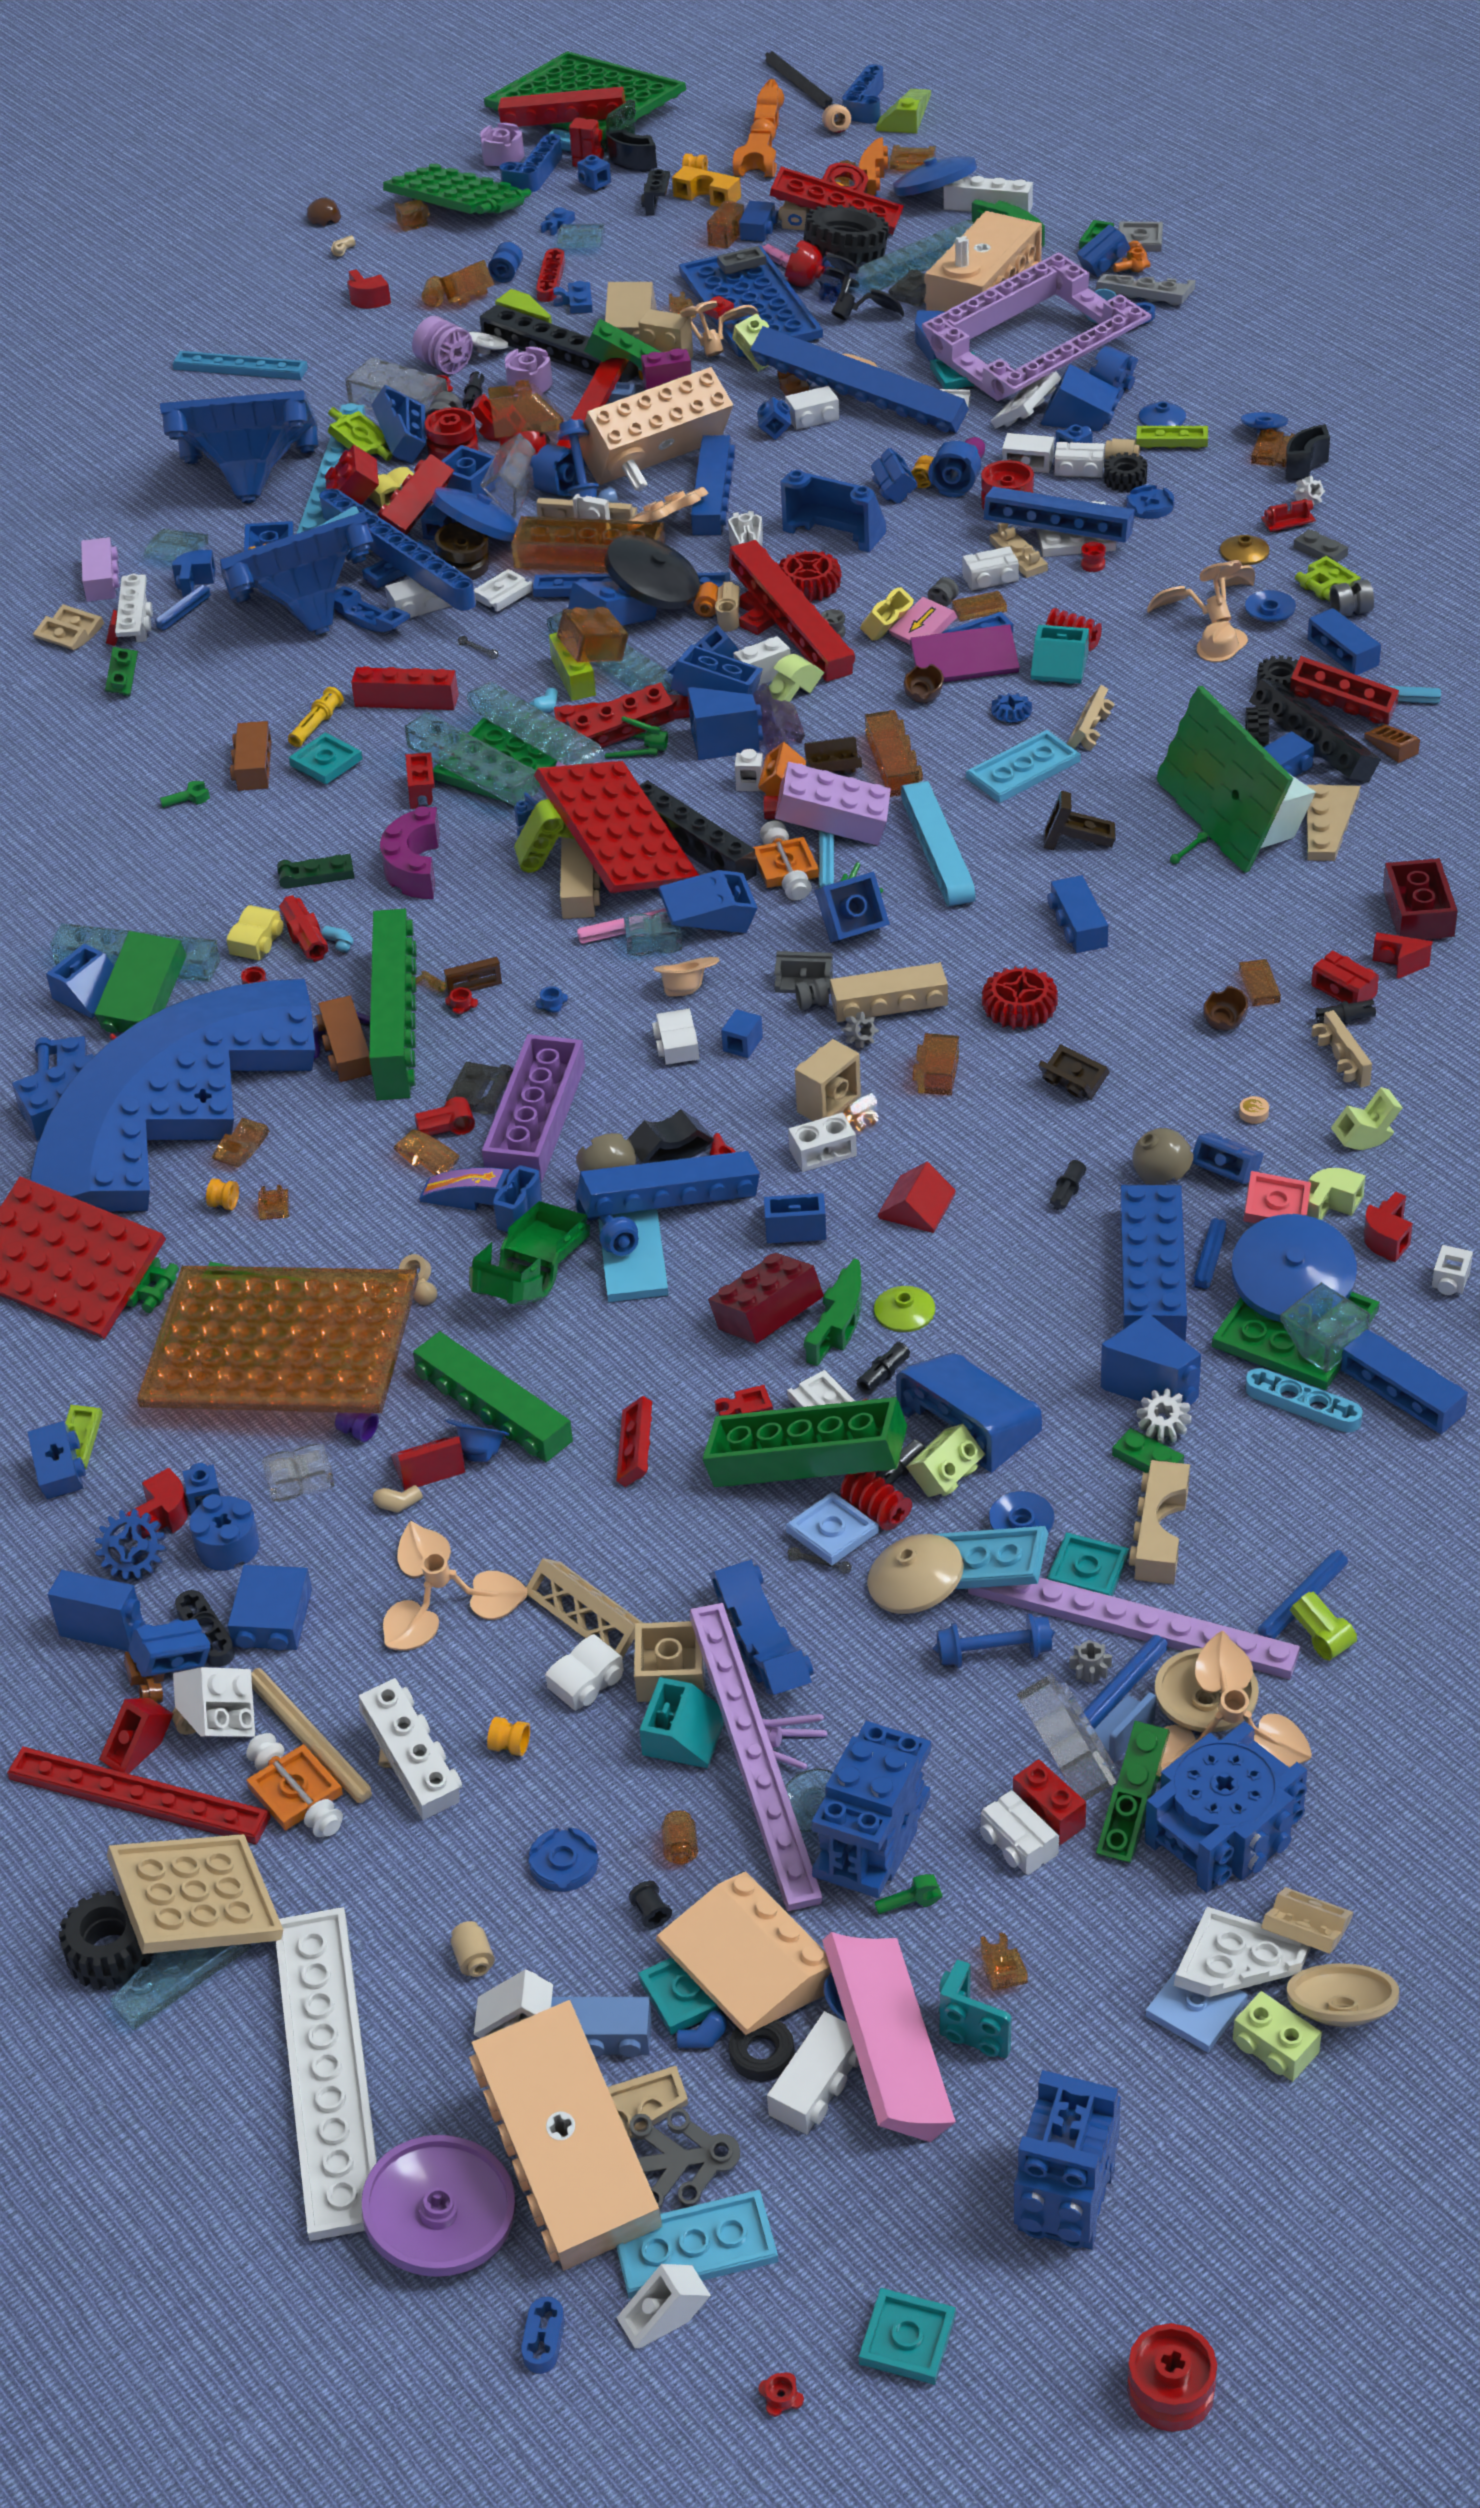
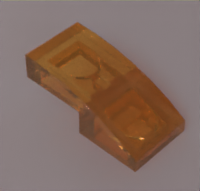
[211,1117,270,1168]
[393,1129,460,1175]

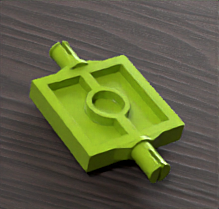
[327,407,393,462]

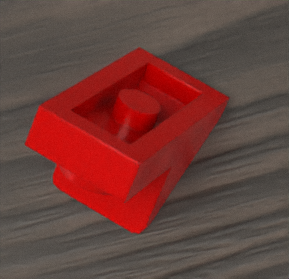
[1372,932,1433,979]

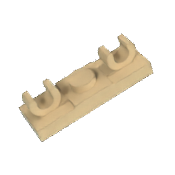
[990,523,1048,578]
[1067,685,1115,751]
[1311,1010,1372,1088]

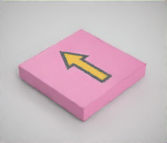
[889,597,957,645]

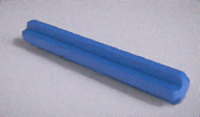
[1258,1550,1348,1639]
[1078,1634,1168,1732]

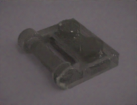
[888,270,926,306]
[446,1061,513,1115]

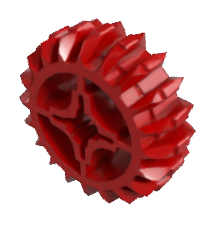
[779,550,842,602]
[982,966,1058,1030]

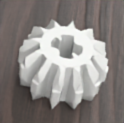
[1137,1388,1191,1444]

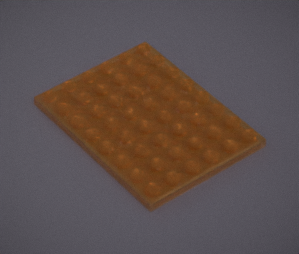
[137,1265,419,1414]

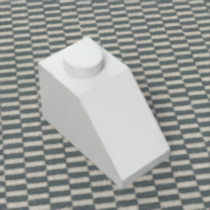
[616,2264,711,2348]

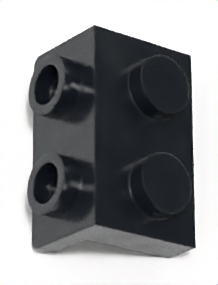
[641,169,670,216]

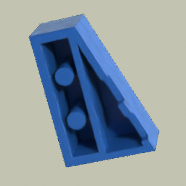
[371,385,426,464]
[568,582,657,630]

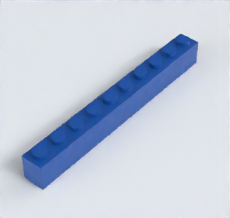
[750,326,969,433]

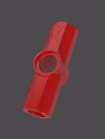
[279,895,329,962]

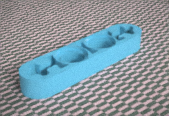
[1245,1368,1363,1433]

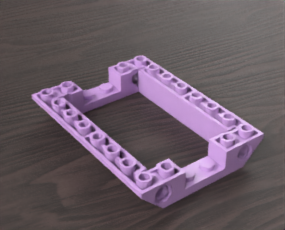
[922,252,1151,401]

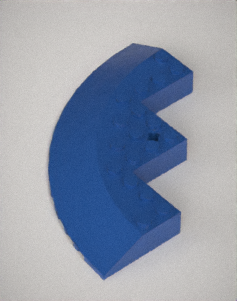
[30,979,315,1211]

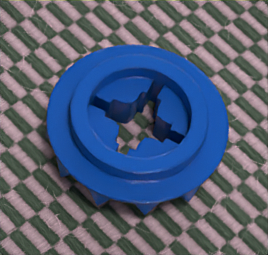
[991,693,1032,722]

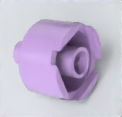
[480,123,524,167]
[505,347,553,399]

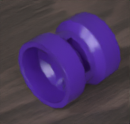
[335,1401,379,1442]

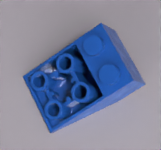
[658,870,758,933]

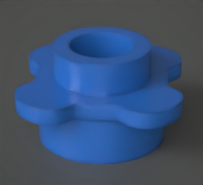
[535,986,568,1013]

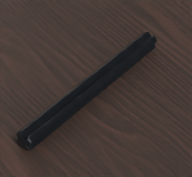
[765,51,833,109]

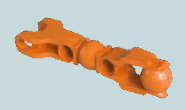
[733,79,785,177]

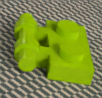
[1295,556,1361,602]

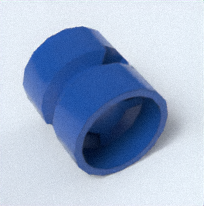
[488,242,523,283]

